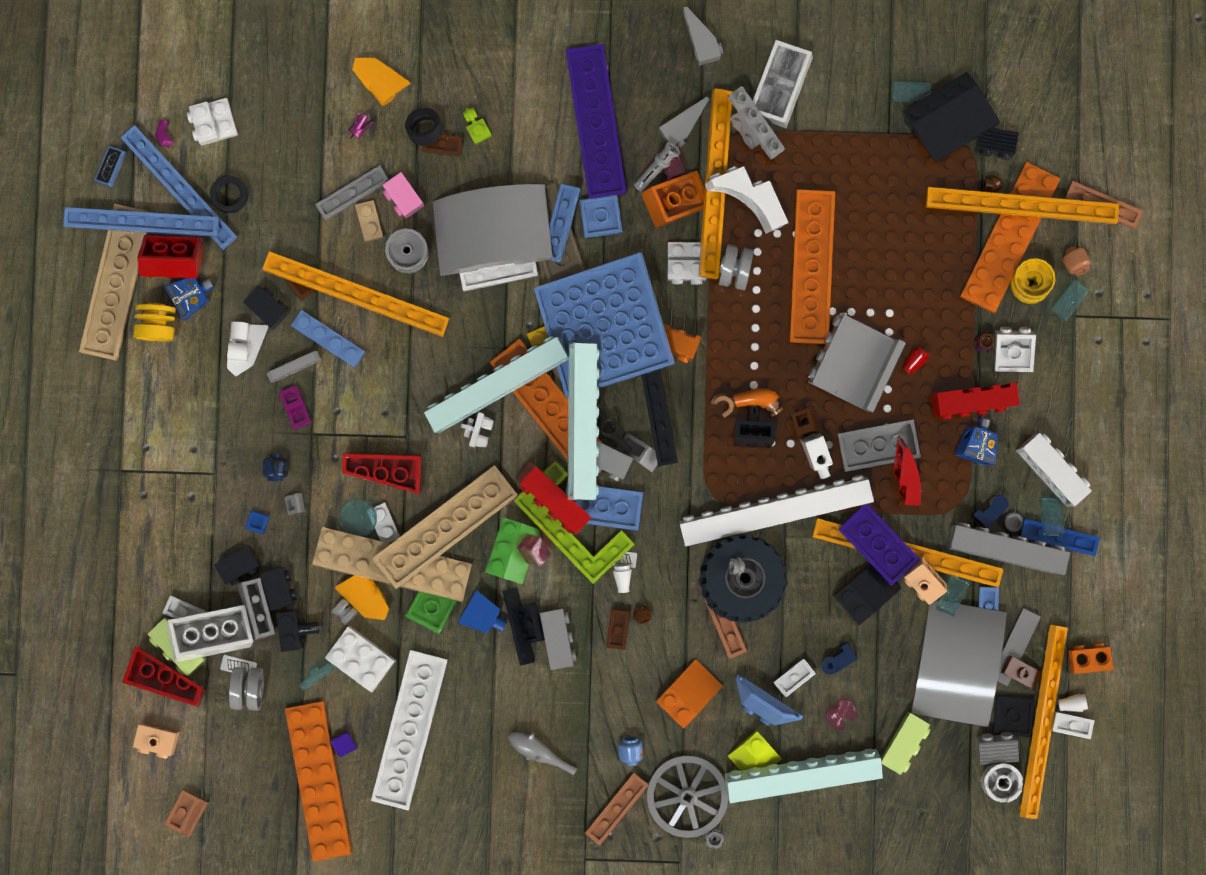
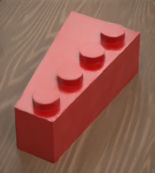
[931,382,1020,420]
[342,452,422,495]
[515,462,592,535]
[122,646,205,708]

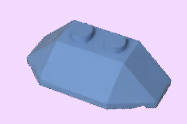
[735,674,803,726]

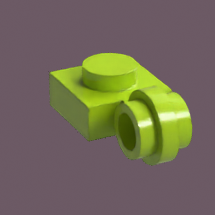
[462,107,492,145]

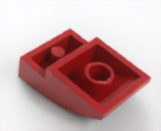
[893,438,921,506]

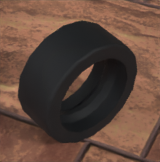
[405,108,443,146]
[210,176,248,213]

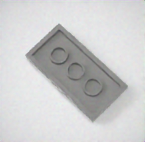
[837,420,921,472]

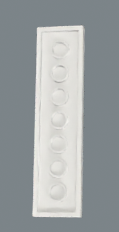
[371,650,448,810]

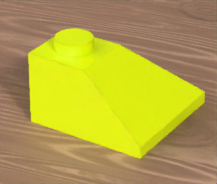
[727,730,782,771]

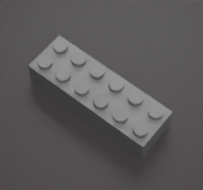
[945,522,1070,575]

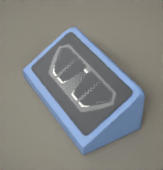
[94,146,127,188]

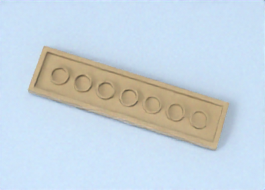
[79,204,152,361]
[372,465,518,590]
[312,527,472,602]

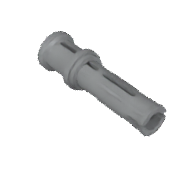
[634,142,680,191]

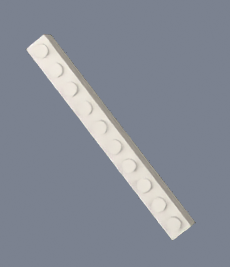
[680,475,874,547]

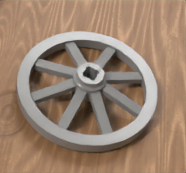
[647,755,728,838]

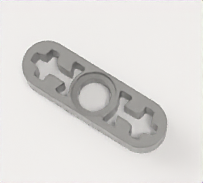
[267,351,321,383]

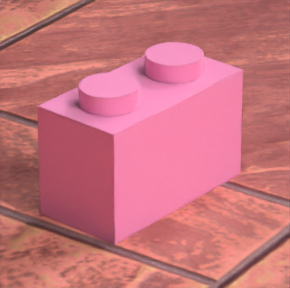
[383,172,424,219]

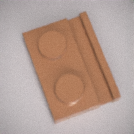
[164,789,208,838]

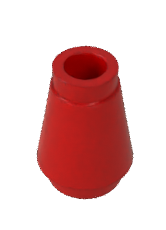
[902,346,930,375]

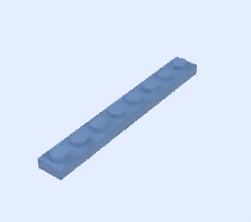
[121,125,238,250]
[63,207,219,237]

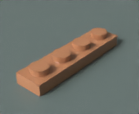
[1064,181,1143,229]
[699,587,747,659]
[585,772,649,845]

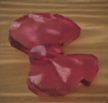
[825,699,857,731]

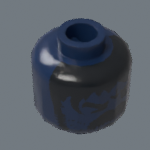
[263,454,288,481]

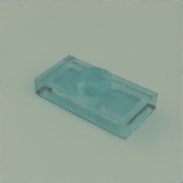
[892,82,931,103]
[1050,279,1089,322]
[1040,498,1064,536]
[936,575,970,617]
[299,662,336,690]

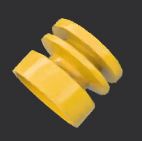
[1010,258,1055,304]
[133,303,176,342]

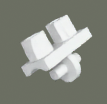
[460,413,494,448]

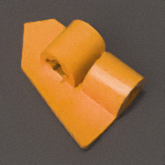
[352,58,410,106]
[335,576,389,620]

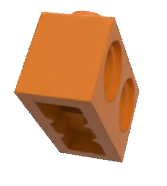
[1068,643,1113,674]

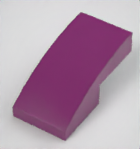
[279,385,312,430]

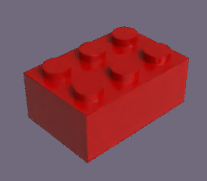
[137,235,203,279]

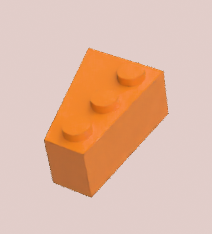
[663,324,701,363]

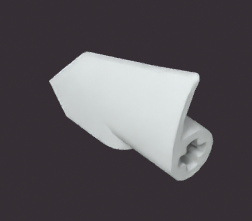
[227,322,268,376]

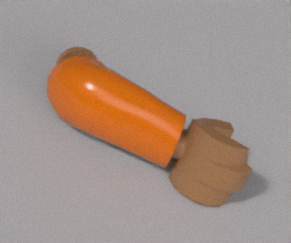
[710,388,783,418]

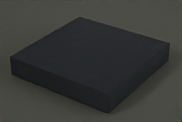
[992,695,1035,737]

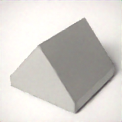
[285,493,305,515]

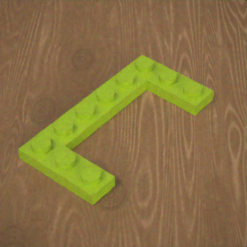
[513,461,635,584]

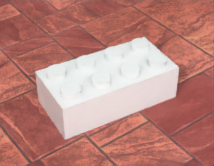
[1016,433,1092,508]
[166,605,253,663]

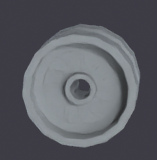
[385,228,429,274]
[719,244,754,291]
[229,667,264,711]

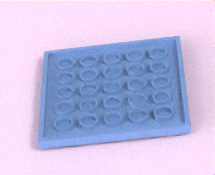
[534,253,675,398]

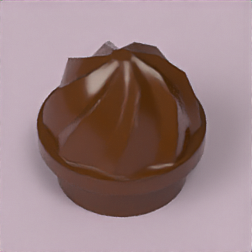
[984,175,1002,193]
[633,605,652,624]

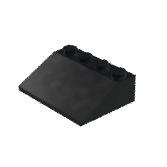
[902,72,1000,163]

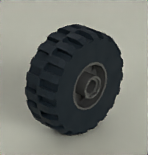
[699,535,788,622]

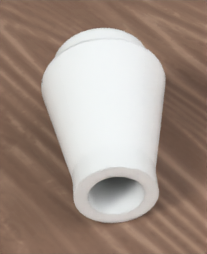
[613,564,632,593]
[1058,693,1088,712]

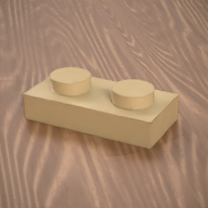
[355,200,384,242]

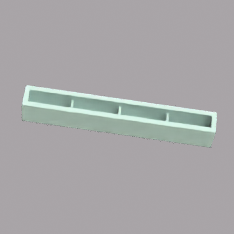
[424,336,569,433]
[568,343,599,500]
[725,749,883,803]

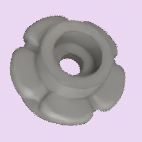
[729,557,745,576]
[705,829,724,849]

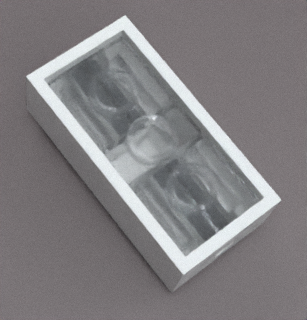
[753,40,813,128]

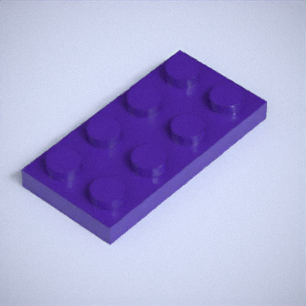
[838,504,919,586]

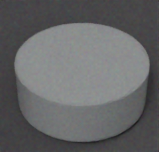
[1003,513,1024,532]

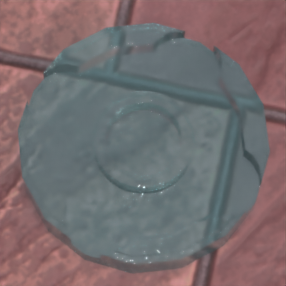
[340,499,377,537]

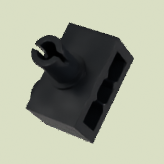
[733,406,775,448]
[276,611,319,652]

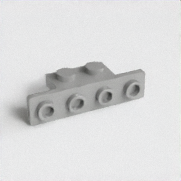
[728,86,785,159]

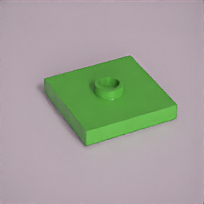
[405,591,457,634]

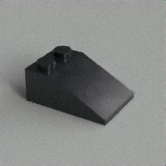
[832,564,901,626]

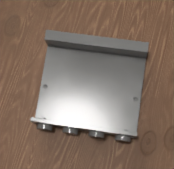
[808,312,906,412]

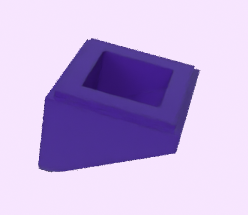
[330,732,357,757]

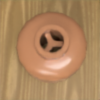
[1062,246,1091,276]

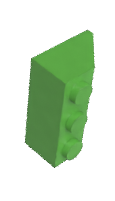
[485,517,540,584]

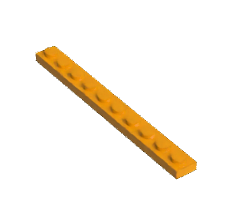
[698,88,733,279]
[926,187,1119,224]
[262,251,450,337]
[812,518,1003,588]
[1020,625,1068,819]

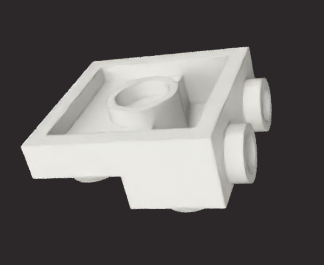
[187,98,238,146]
[667,242,706,285]
[994,327,1036,372]

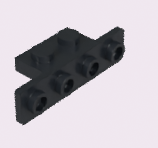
[503,587,545,666]

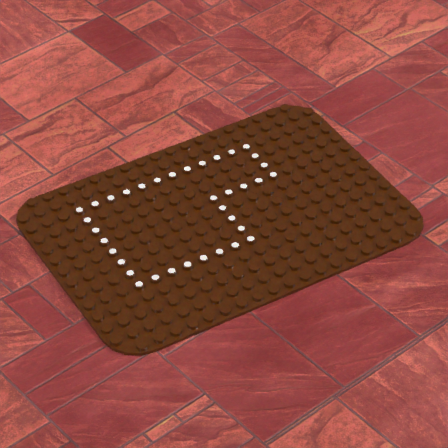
[703,130,978,515]

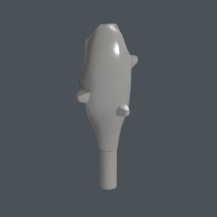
[508,732,577,775]

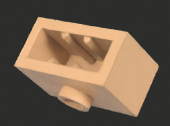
[904,557,947,605]
[133,723,179,759]

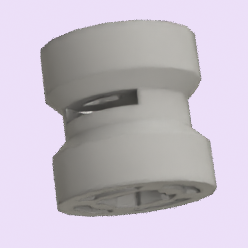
[332,598,358,625]

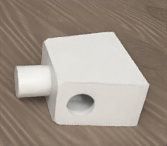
[800,433,833,479]

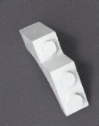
[705,166,788,234]

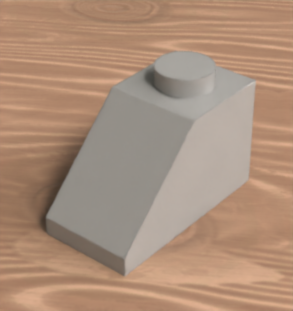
[617,433,658,472]

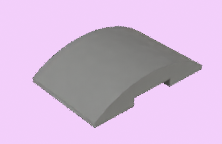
[433,184,553,276]
[911,600,1007,727]

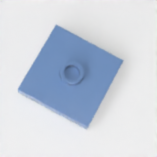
[579,195,623,238]

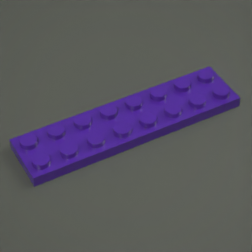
[566,44,626,199]

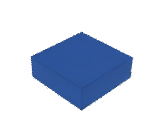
[245,510,270,535]

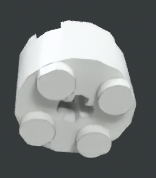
[980,763,1023,802]

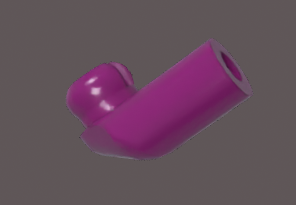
[155,119,173,148]

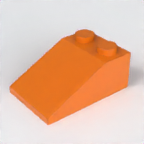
[641,171,705,228]
[655,659,723,729]

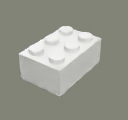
[325,626,396,693]

